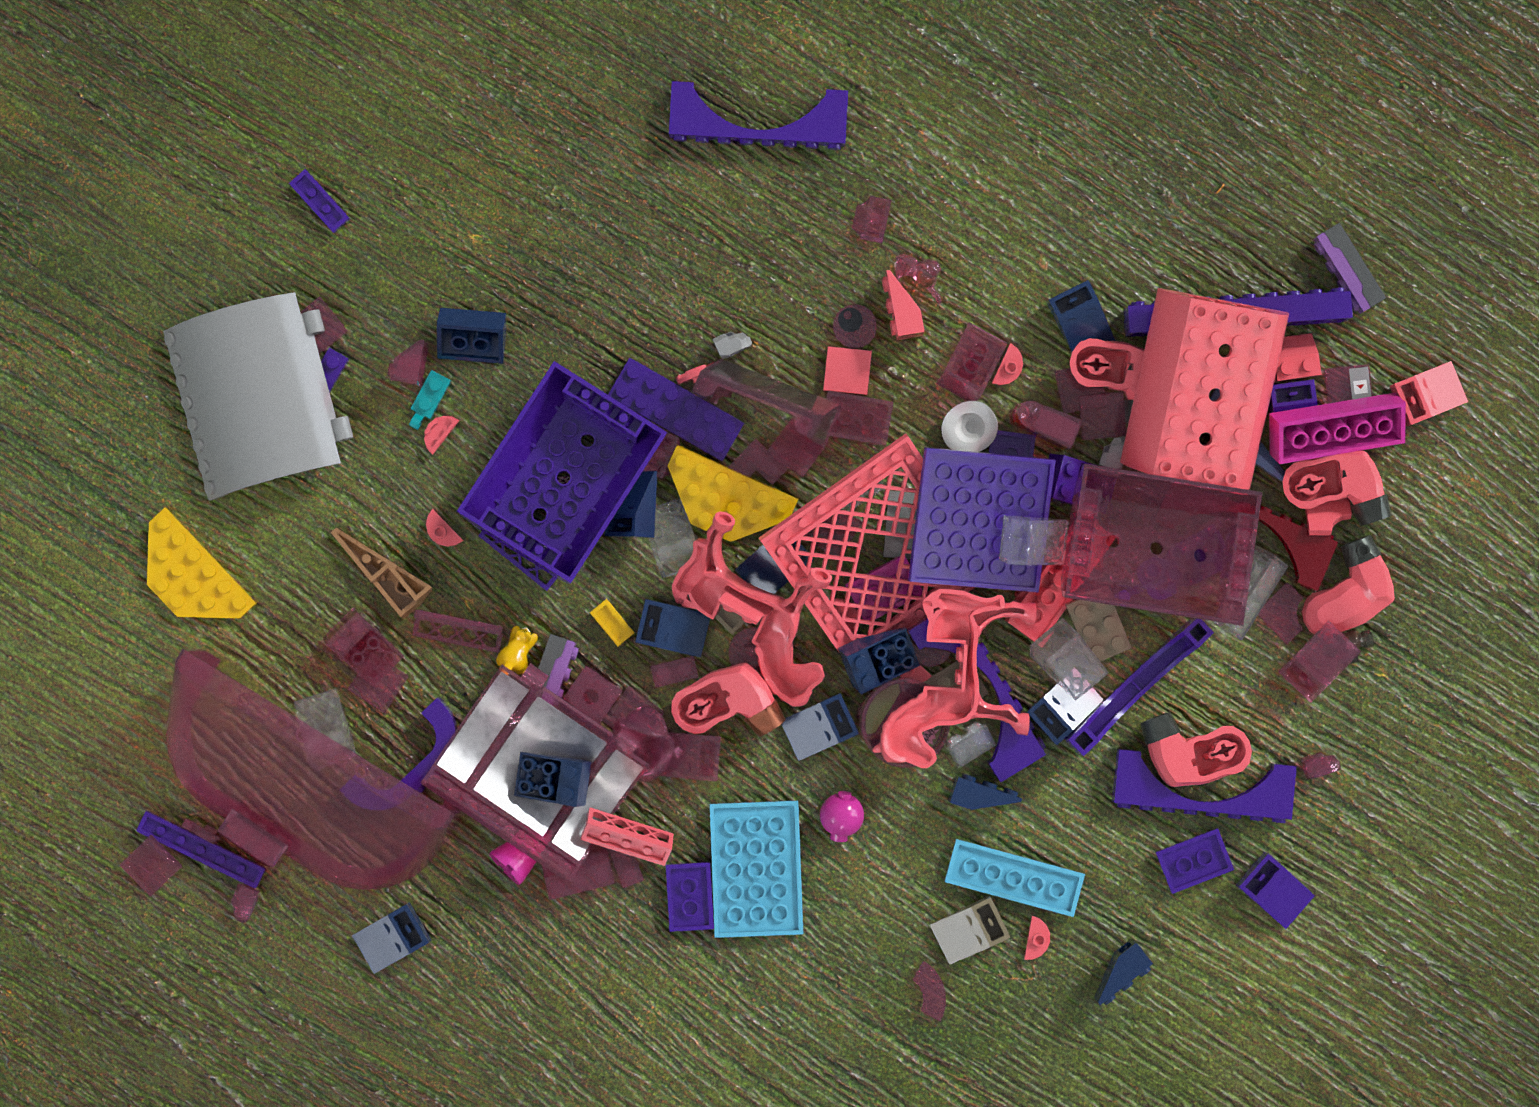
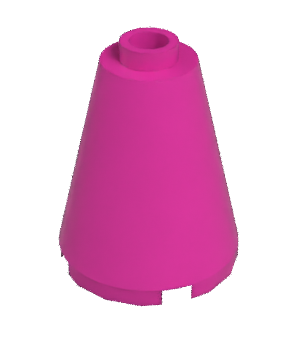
[489,828,551,885]

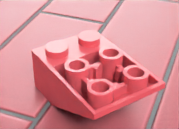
[882,270,925,340]
[1390,361,1468,427]

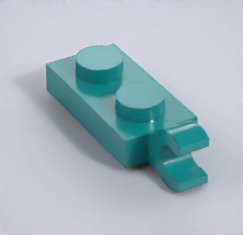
[409,370,451,430]

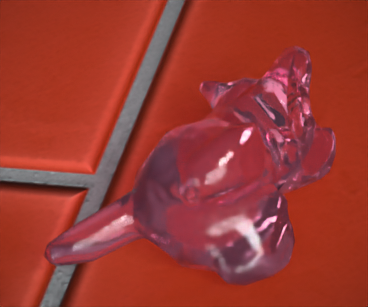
[894,254,942,304]

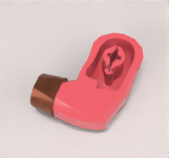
[671,662,785,737]

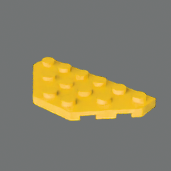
[668,445,798,542]
[147,507,257,619]

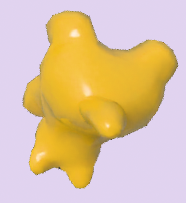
[496,626,538,675]

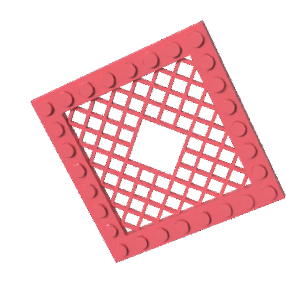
[759,433,975,654]

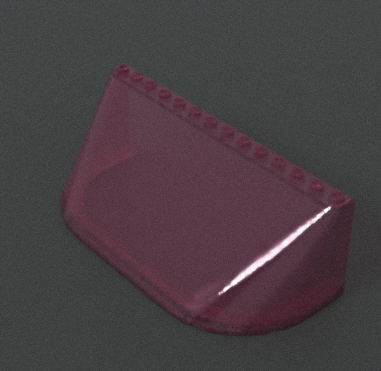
[166,649,466,890]

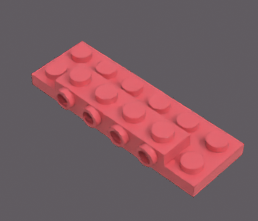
[1005,512,1116,646]

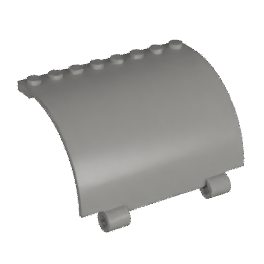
[163,292,354,501]

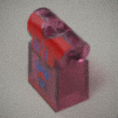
[1009,401,1083,450]

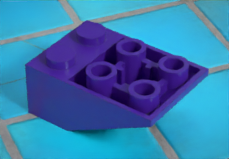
[1269,379,1317,413]
[1049,453,1118,514]
[1236,852,1315,929]

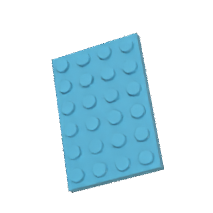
[710,800,803,938]

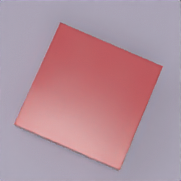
[823,346,872,395]

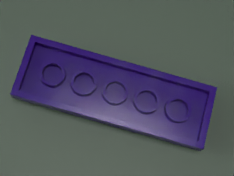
[608,358,744,462]

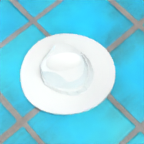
[942,401,998,452]

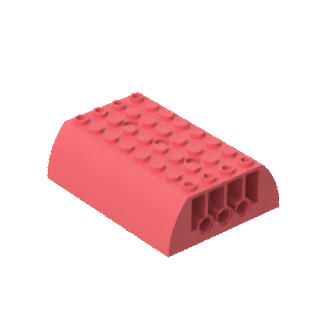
[1120,288,1289,491]

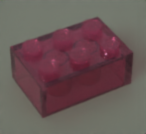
[820,391,894,447]

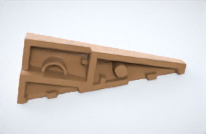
[331,528,433,619]

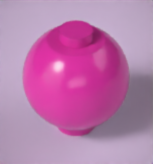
[820,791,864,842]

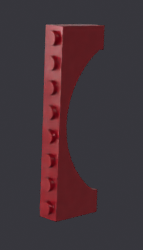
[1151,478,1338,591]

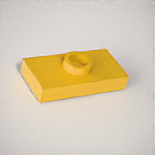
[590,599,635,647]

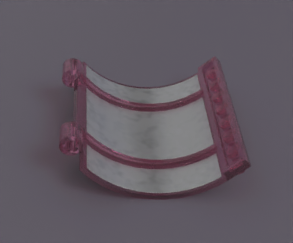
[421,663,650,883]

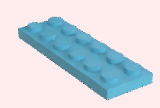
[944,839,1085,917]

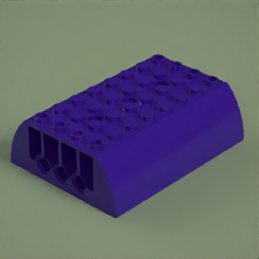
[457,361,667,584]

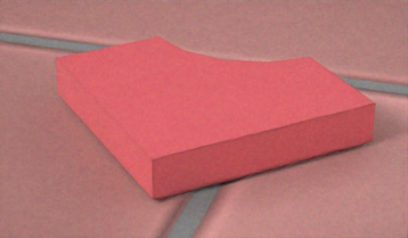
[1305,498,1352,535]

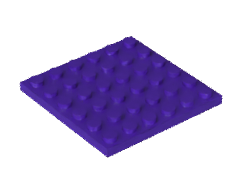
[908,447,1056,592]

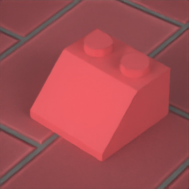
[1274,333,1322,383]

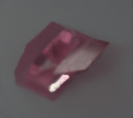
[852,196,892,244]
[643,433,682,479]

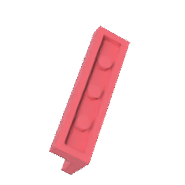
[581,807,674,866]

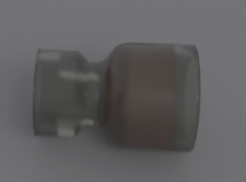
[1338,630,1374,665]

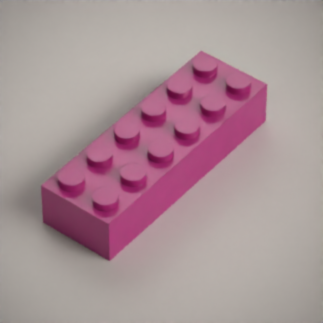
[1269,393,1406,464]

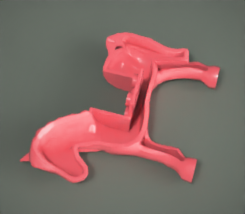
[672,511,832,707]
[872,589,1036,768]

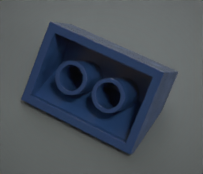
[437,308,506,364]

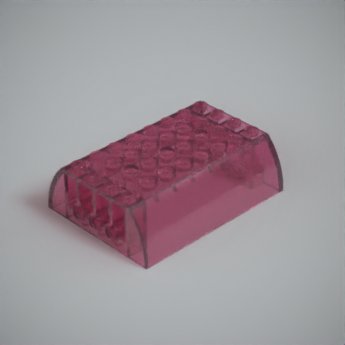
[1061,464,1263,626]

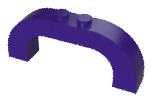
[340,697,457,810]

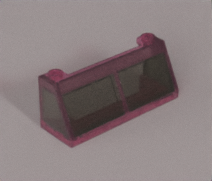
[692,359,842,447]

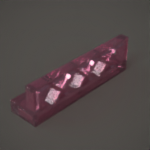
[412,609,504,653]

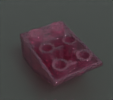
[323,607,404,688]
[1278,620,1361,703]
[652,731,721,781]

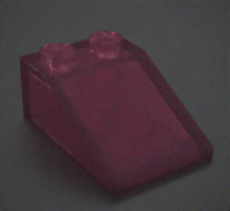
[936,322,1007,401]

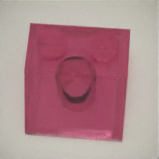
[388,340,429,388]

